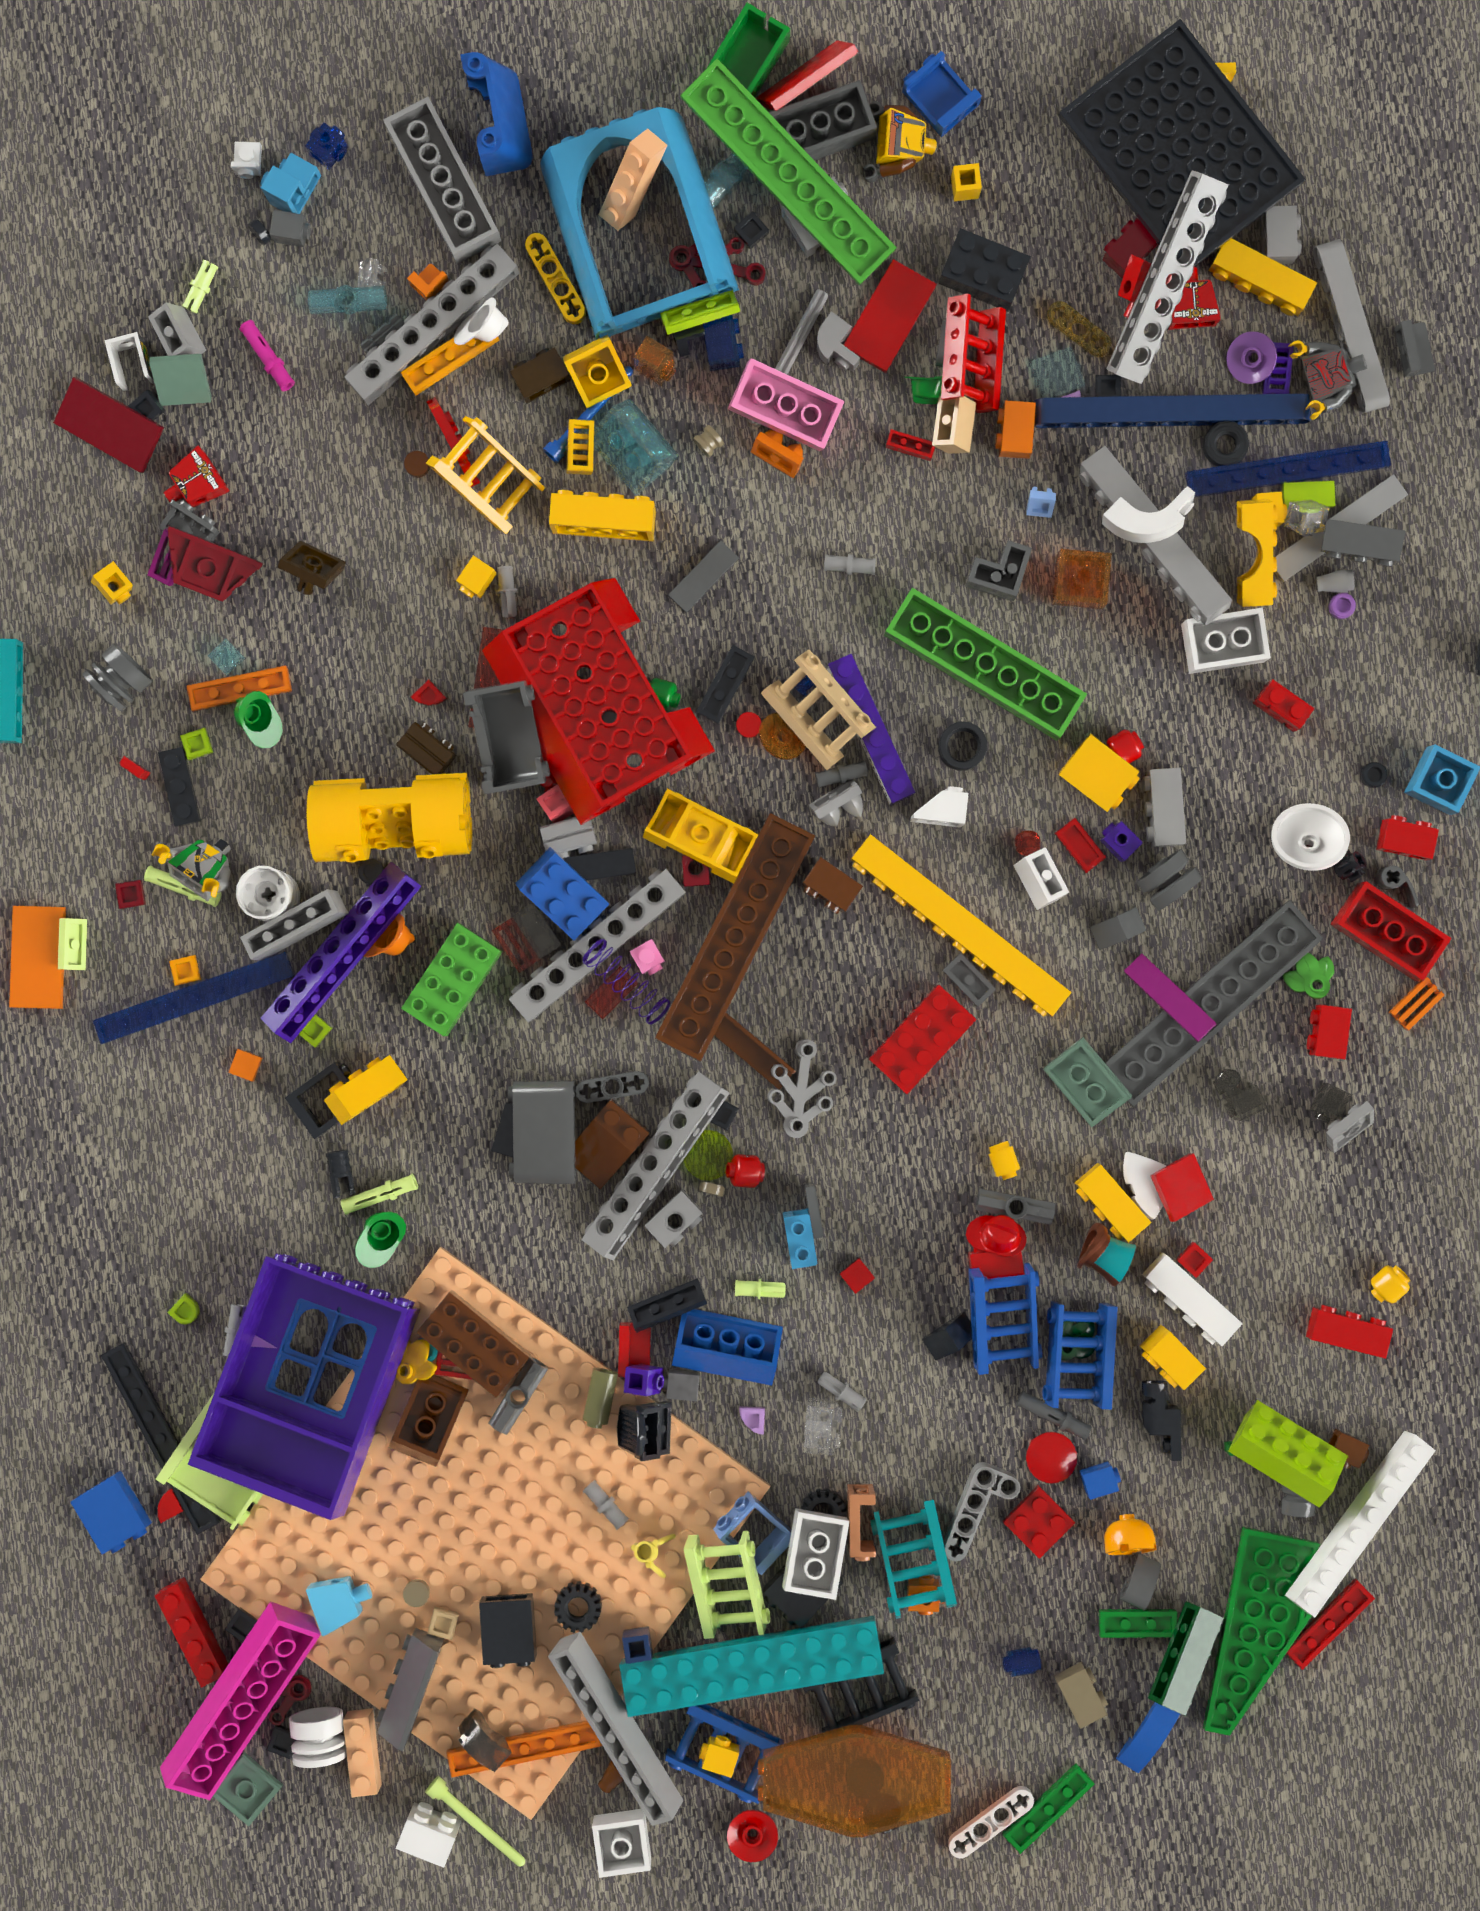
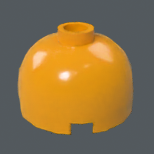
[1104,1514,1157,1555]

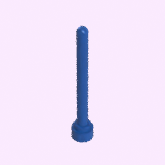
[543,366,633,463]

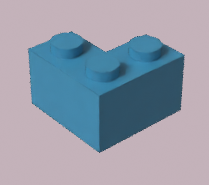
[260,153,321,214]

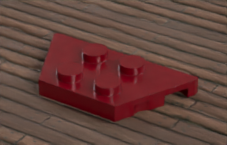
[167,525,263,602]

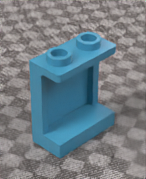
[783,1208,817,1269]

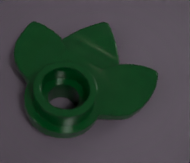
[1061,1321,1095,1361]

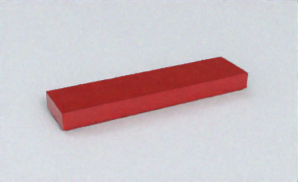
[1286,1578,1375,1670]

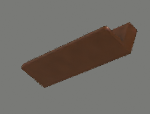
[714,1012,796,1090]

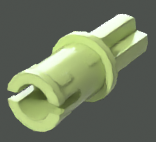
[735,1279,786,1299]

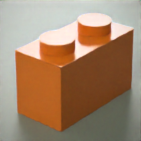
[995,400,1036,459]

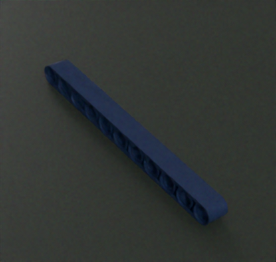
[1034,394,1310,428]

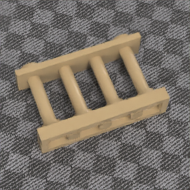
[761,650,876,770]

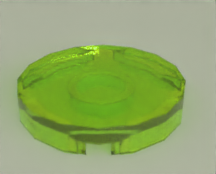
[684,1130,733,1181]

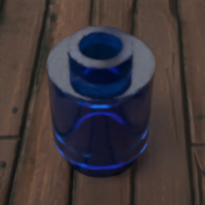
[1002,1647,1041,1677]

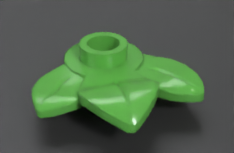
[1283,953,1334,999]

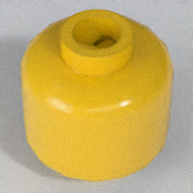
[1371,1265,1410,1304]

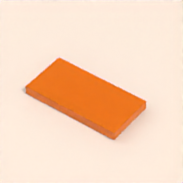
[9,906,66,1009]

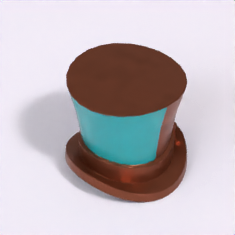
[1077,1223,1136,1286]

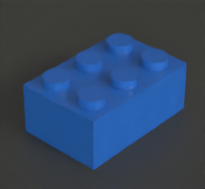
[515,847,609,940]

